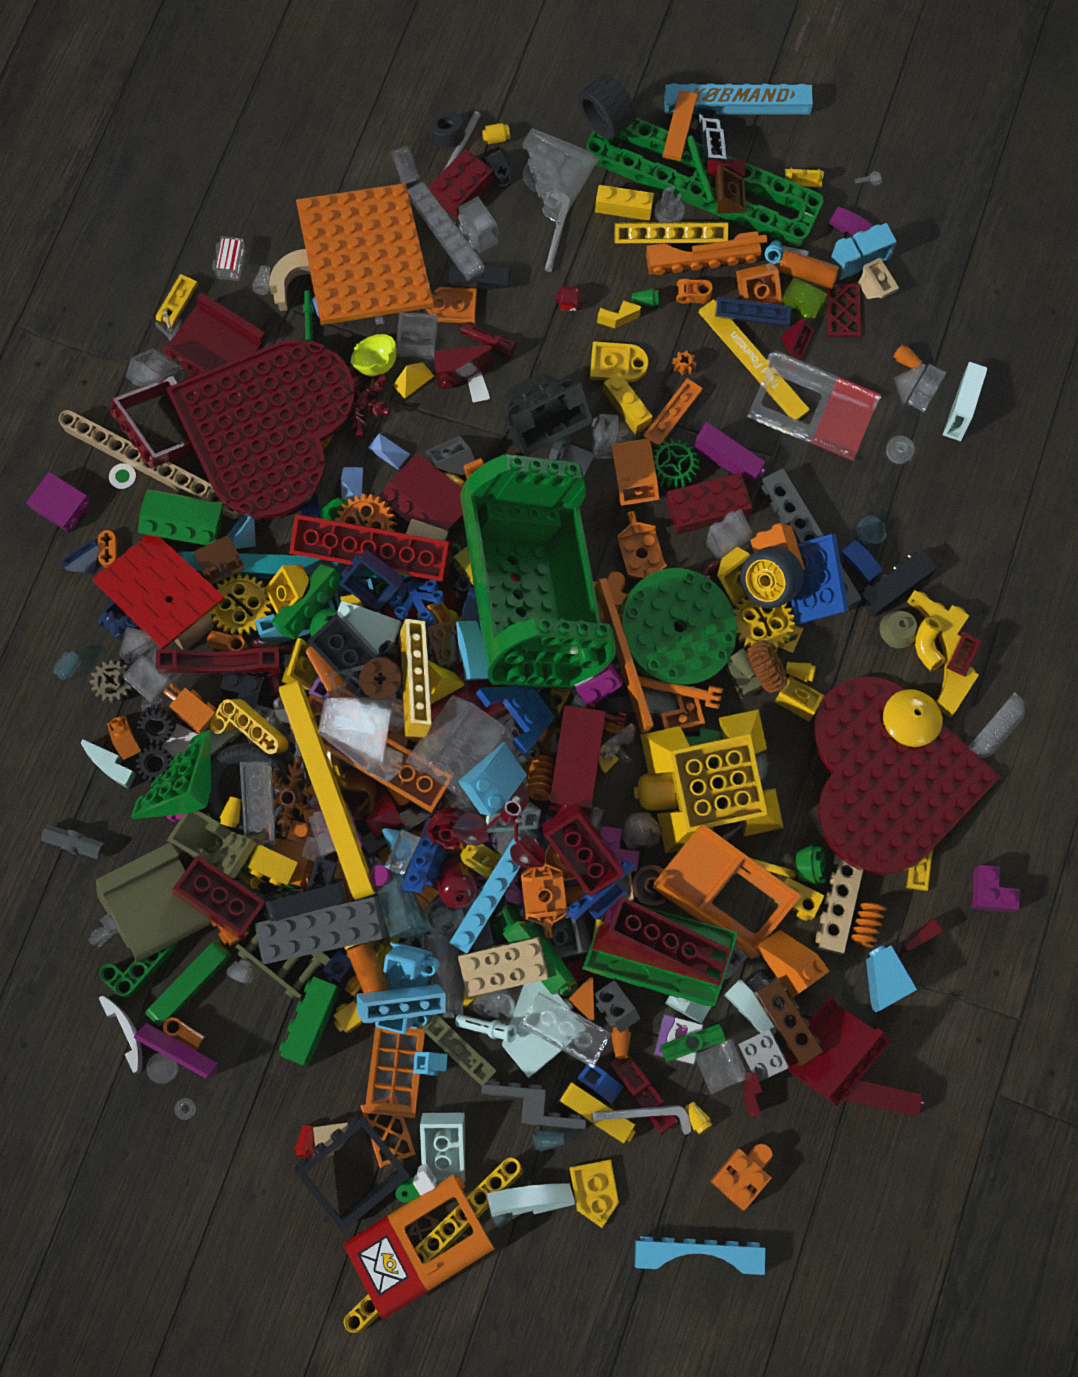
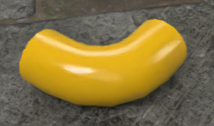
[915,617,945,672]

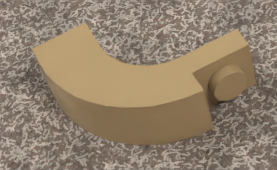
[269,249,311,311]

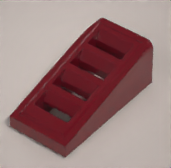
[947,632,982,677]
[901,918,942,953]

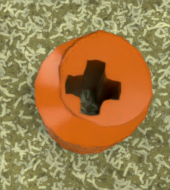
[526,755,555,801]
[850,902,886,948]

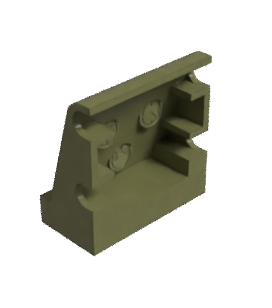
[96,842,211,963]

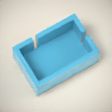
[830,223,897,280]

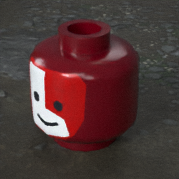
[555,286,582,311]

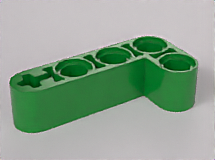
[99,941,179,998]

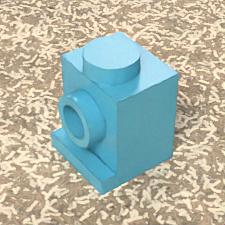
[413,1052,447,1075]

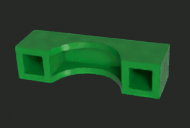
[271,564,342,639]

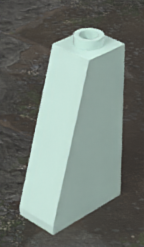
[943,362,987,441]

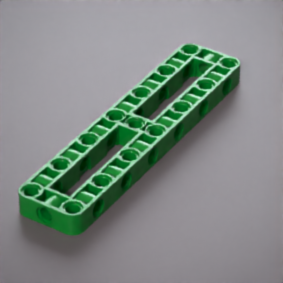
[586,118,823,248]

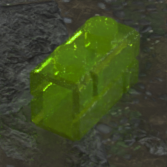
[782,277,828,318]

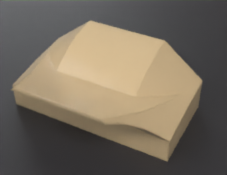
[858,258,899,299]

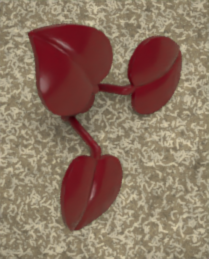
[452,782,545,868]

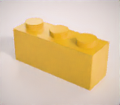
[595,185,654,221]
[603,372,653,435]

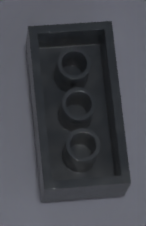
[307,612,386,701]

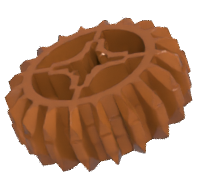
[748,640,787,693]

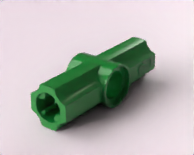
[660,1024,725,1062]

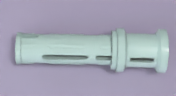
[455,1014,517,1043]

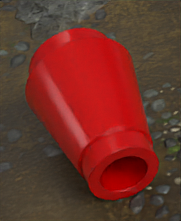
[294,1125,315,1158]

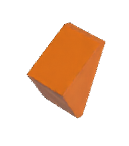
[568,978,594,1021]

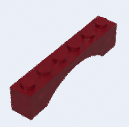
[156,648,280,674]

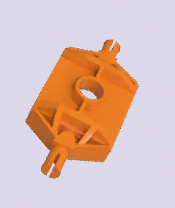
[617,511,667,581]
[521,848,567,938]

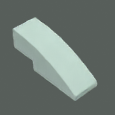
[81,739,136,789]
[724,979,777,1035]

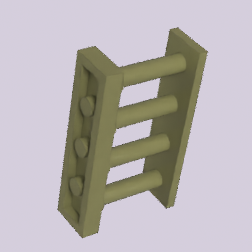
[236,909,333,1000]

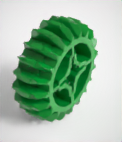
[652,438,700,489]

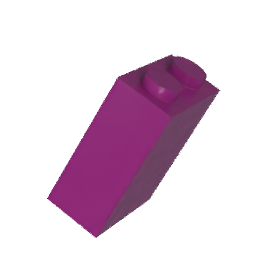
[26,472,91,533]

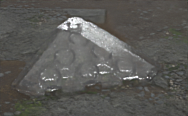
[522,128,599,225]

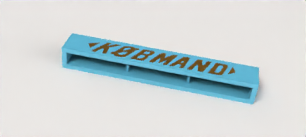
[664,83,813,114]

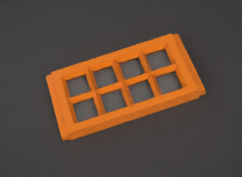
[365,1026,425,1118]

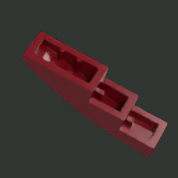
[609,1054,678,1135]

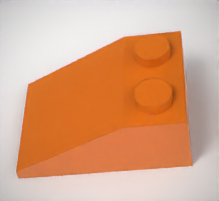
[755,930,829,998]

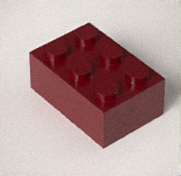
[428,149,494,219]

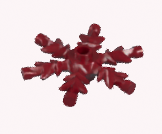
[348,365,391,438]

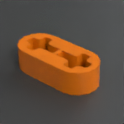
[98,530,118,568]

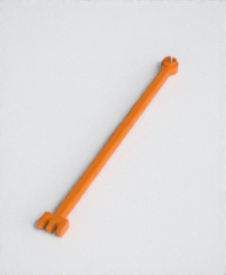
[620,672,723,709]

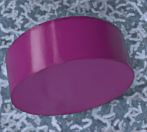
[370,865,391,886]

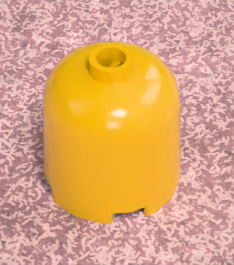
[634,772,679,811]

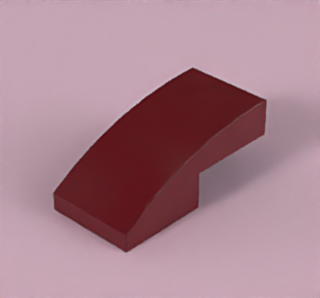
[744,1070,762,1118]

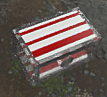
[212,236,246,281]

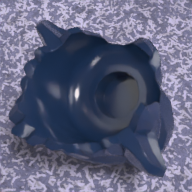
[97,602,137,639]

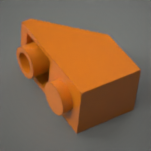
[107,715,141,760]

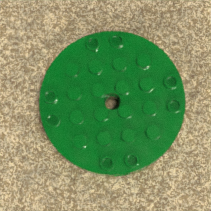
[618,568,737,687]

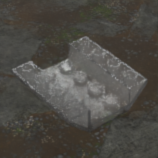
[405,695,516,810]

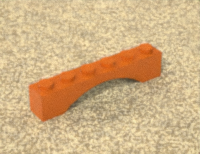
[646,231,761,275]

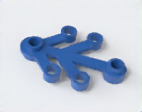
[388,576,445,628]

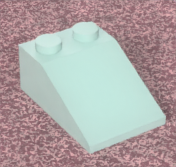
[337,601,402,653]
[420,1113,465,1183]

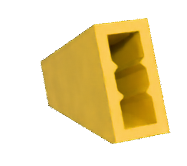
[559,1082,636,1143]

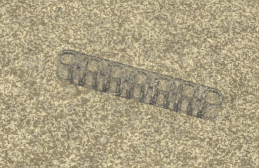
[406,181,485,280]

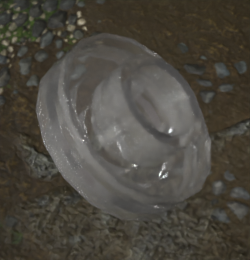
[886,435,915,464]
[146,1053,178,1084]

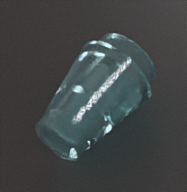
[533,1131,564,1152]

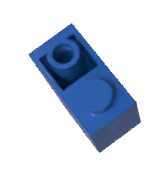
[577,1061,623,1104]

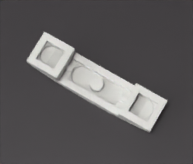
[99,996,142,1074]

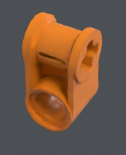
[676,279,713,304]

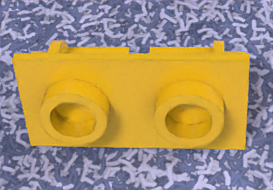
[785,168,824,188]

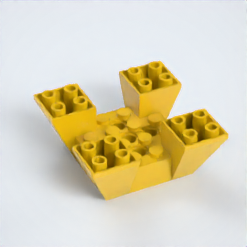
[640,709,783,853]

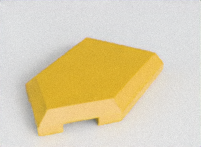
[569,1160,619,1228]

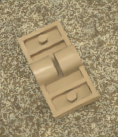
[458,937,549,997]

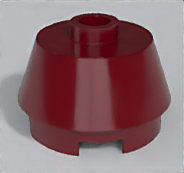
[427,807,463,849]

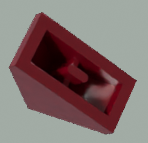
[366,792,403,836]

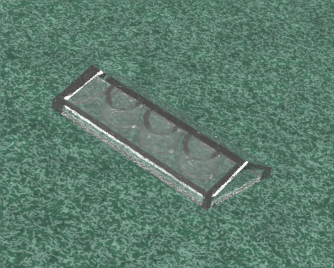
[240,761,276,845]
[519,992,611,1067]

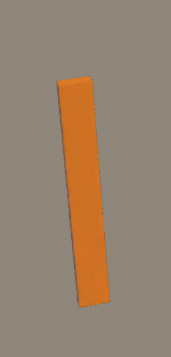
[595,578,653,733]

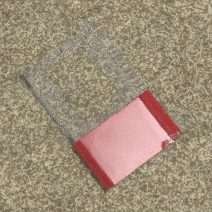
[747,350,881,461]

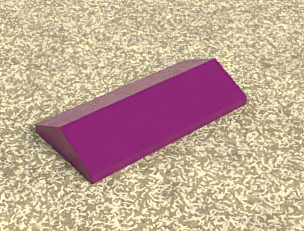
[133,1023,218,1078]

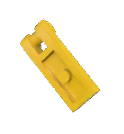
[156,274,198,328]

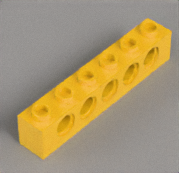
[614,222,728,243]
[400,619,432,738]

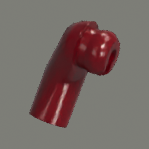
[701,558,721,581]

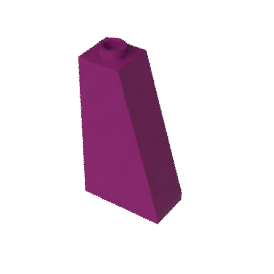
[694,422,766,484]

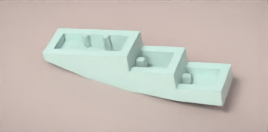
[487,1183,575,1217]

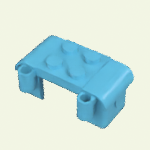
[375,941,440,1034]

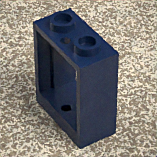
[339,549,404,613]

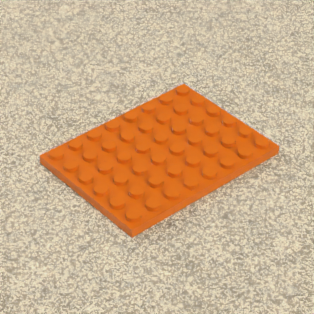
[296,183,434,325]

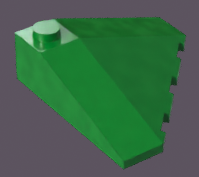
[131,730,211,819]

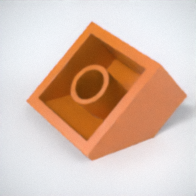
[736,263,782,305]

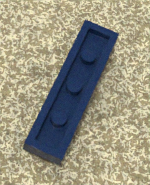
[715,297,792,327]

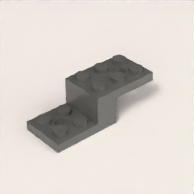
[481,1081,586,1129]

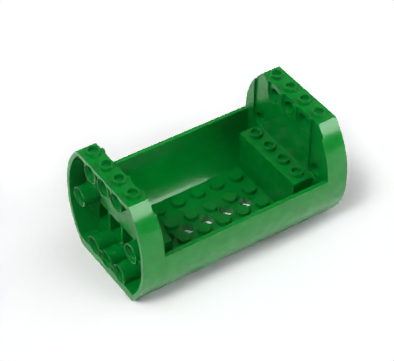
[460,454,616,689]

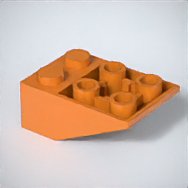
[611,438,660,506]

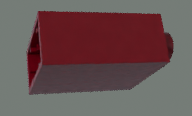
[549,705,606,818]

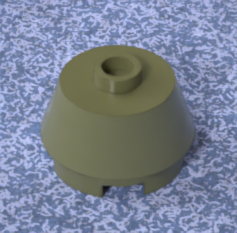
[880,610,919,648]

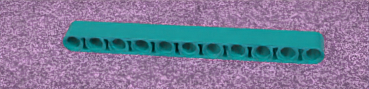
[178,552,384,582]

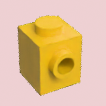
[334,1001,363,1034]

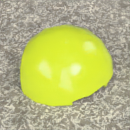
[350,334,397,377]

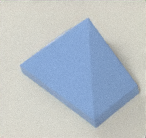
[368,433,410,470]
[341,467,363,501]

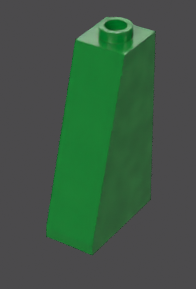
[503,921,576,995]

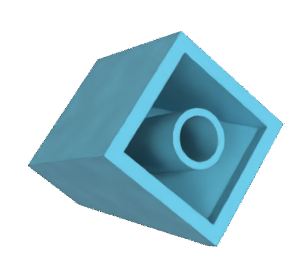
[866,945,917,1013]

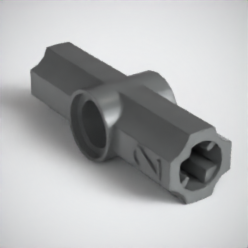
[41,824,105,860]

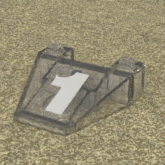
[318,697,405,782]

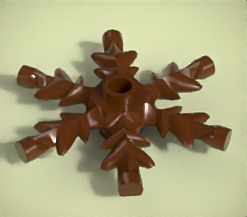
[252,756,323,837]

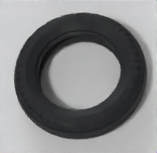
[206,743,293,836]

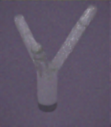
[155,309,182,341]

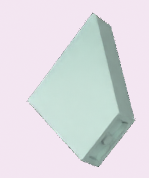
[502,981,587,1078]

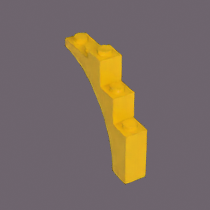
[907,590,979,717]

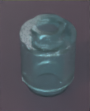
[52,651,81,681]

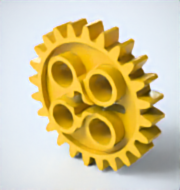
[210,573,273,637]
[733,597,795,651]

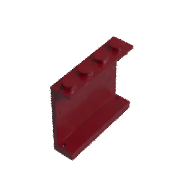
[162,292,265,375]
[782,996,891,1106]

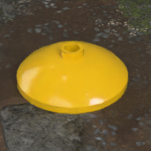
[883,689,943,747]

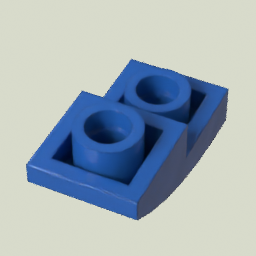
[840,540,883,582]

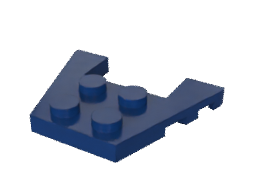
[476,686,556,756]

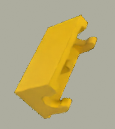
[460,844,501,879]

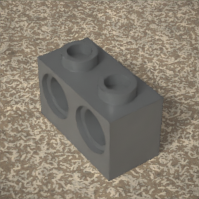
[594,981,640,1033]

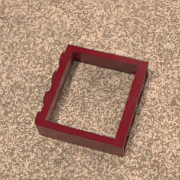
[110,376,195,469]

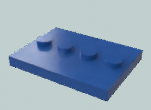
[791,534,849,625]

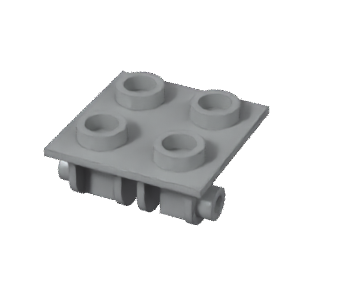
[738,1029,789,1082]

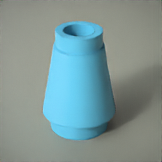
[765,240,783,263]

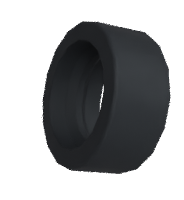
[598,694,634,713]

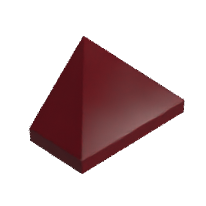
[707,159,745,178]
[781,319,815,362]

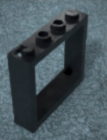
[294,1113,410,1232]

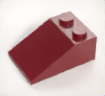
[434,345,492,389]

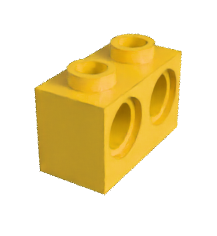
[774,877,824,921]

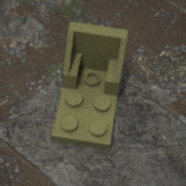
[167,811,257,879]

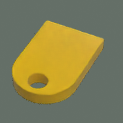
[590,342,648,382]

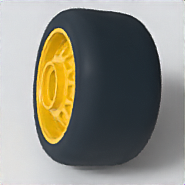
[740,546,804,608]

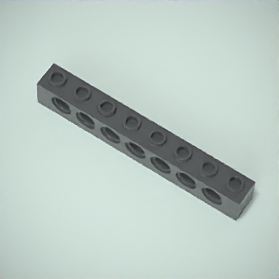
[760,468,861,615]

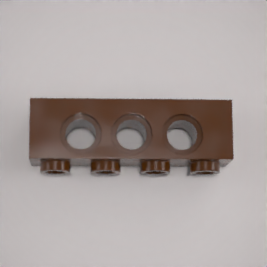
[753,979,823,1065]

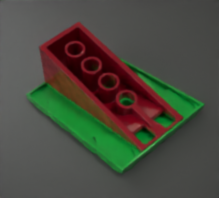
[582,896,738,1007]

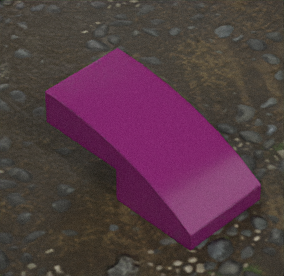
[829,207,873,236]

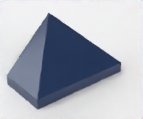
[60,539,99,574]

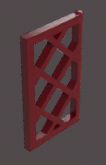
[826,283,862,337]

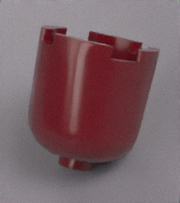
[436,858,478,909]

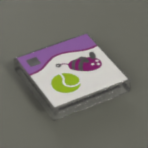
[654,1014,704,1066]

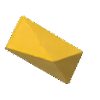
[393,362,435,400]

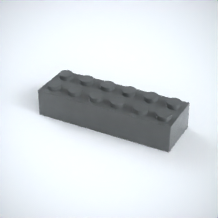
[254,896,388,964]

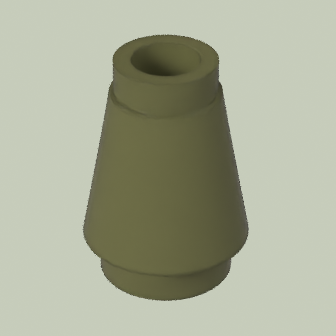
[730,649,755,679]

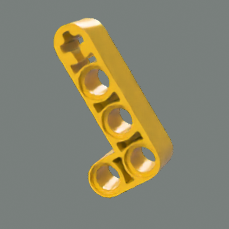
[210,699,289,754]

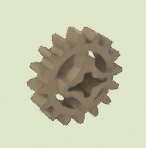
[90,660,135,704]

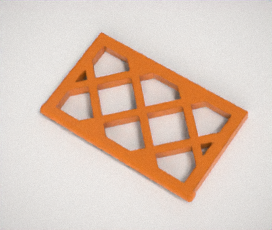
[361,1094,416,1168]

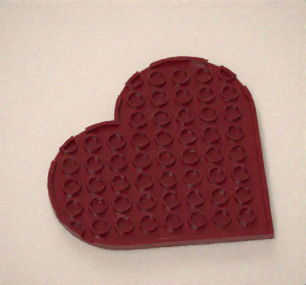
[166,340,354,518]
[813,677,1001,875]

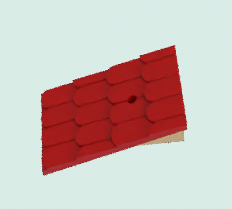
[92,535,225,650]

